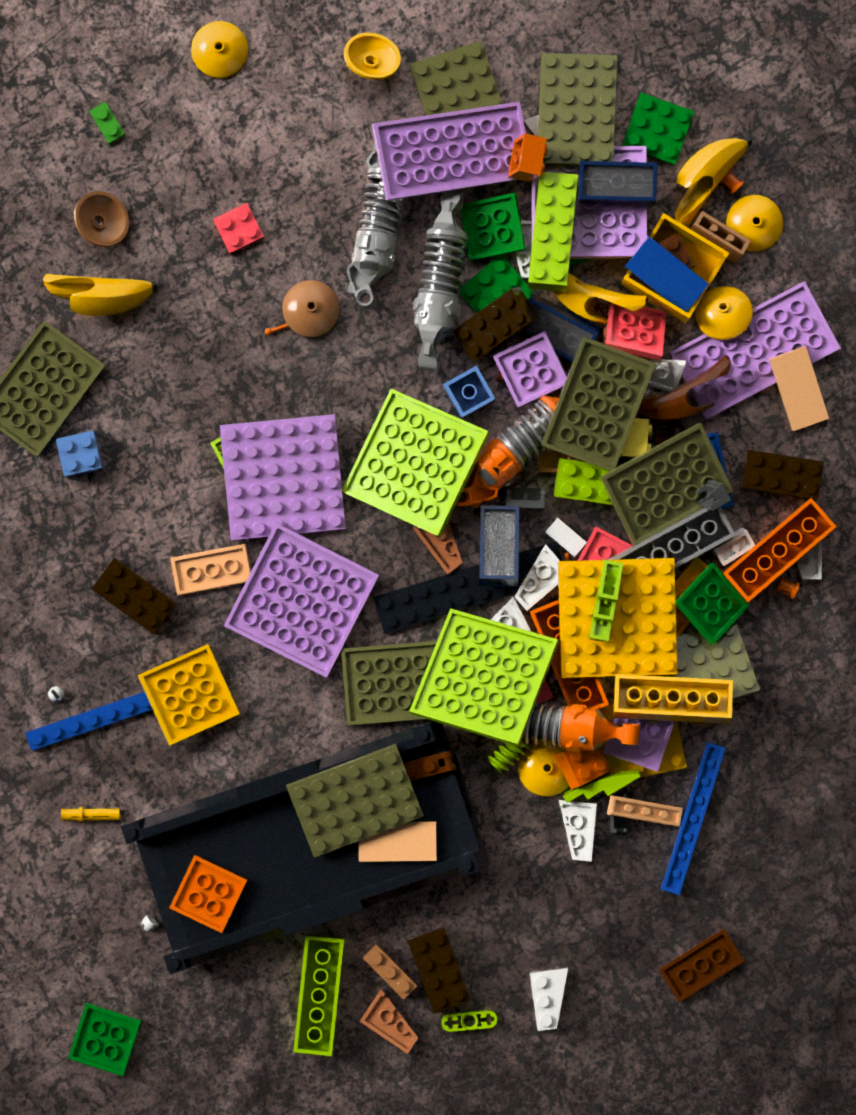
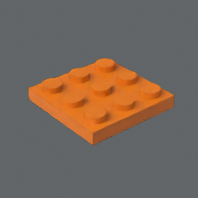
[169,855,247,933]

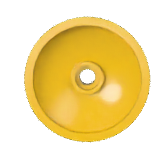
[191,21,248,78]
[344,33,401,80]
[726,195,783,252]
[695,286,753,340]
[518,740,569,796]

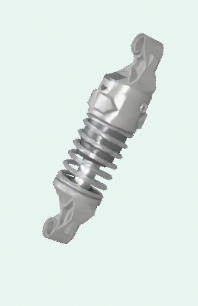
[347,141,405,310]
[413,191,468,371]

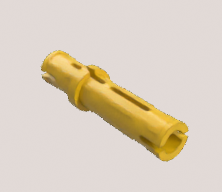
[61,807,120,822]

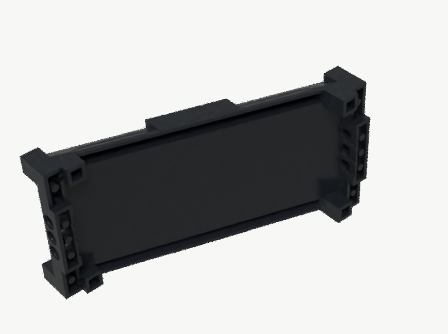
[121,721,490,975]

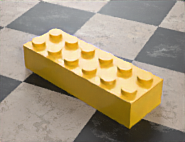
[613,674,733,724]

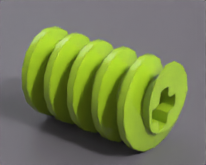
[488,740,531,776]

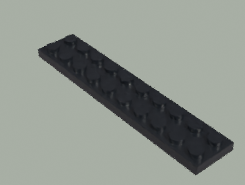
[373,541,562,634]

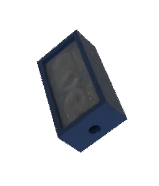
[579,161,657,205]
[520,293,601,362]
[479,505,519,587]

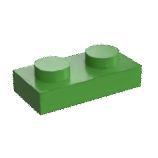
[89,102,125,145]

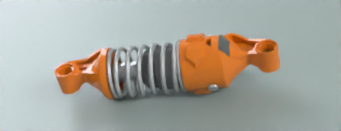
[456,396,559,509]
[524,703,640,753]

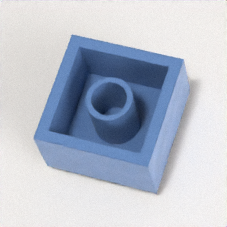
[443,366,495,419]
[56,431,104,478]

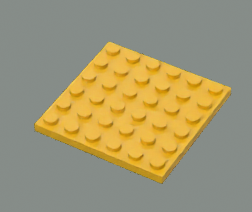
[558,558,677,678]

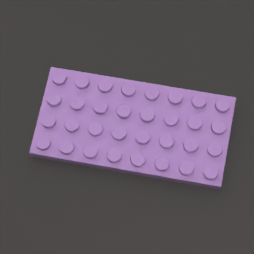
[372,102,526,201]
[669,281,841,420]

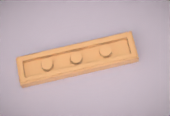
[607,795,683,827]

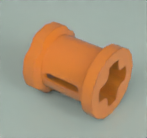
[720,169,745,195]
[776,577,800,599]

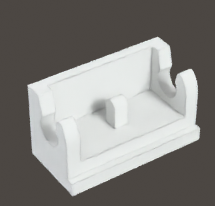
[711,528,755,566]

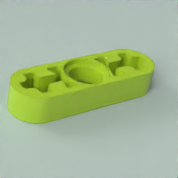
[442,1010,497,1032]

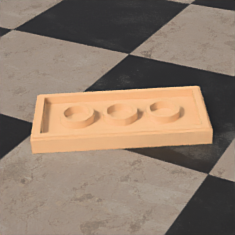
[769,346,829,431]
[170,544,251,596]
[359,821,437,862]

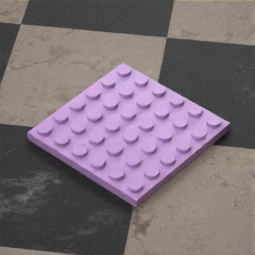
[532,146,647,259]
[220,414,346,540]
[224,523,379,678]

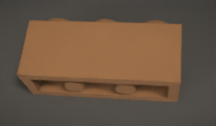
[690,211,751,265]
[363,943,417,1000]

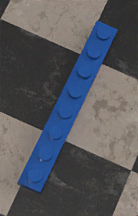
[25,692,153,751]
[661,742,726,895]

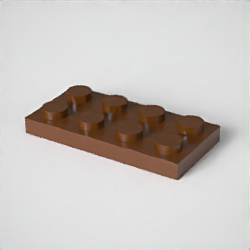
[658,928,745,1002]

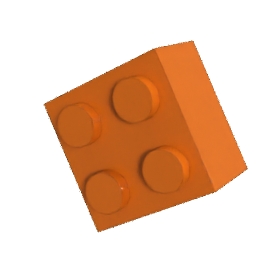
[508,133,548,182]
[554,748,611,789]

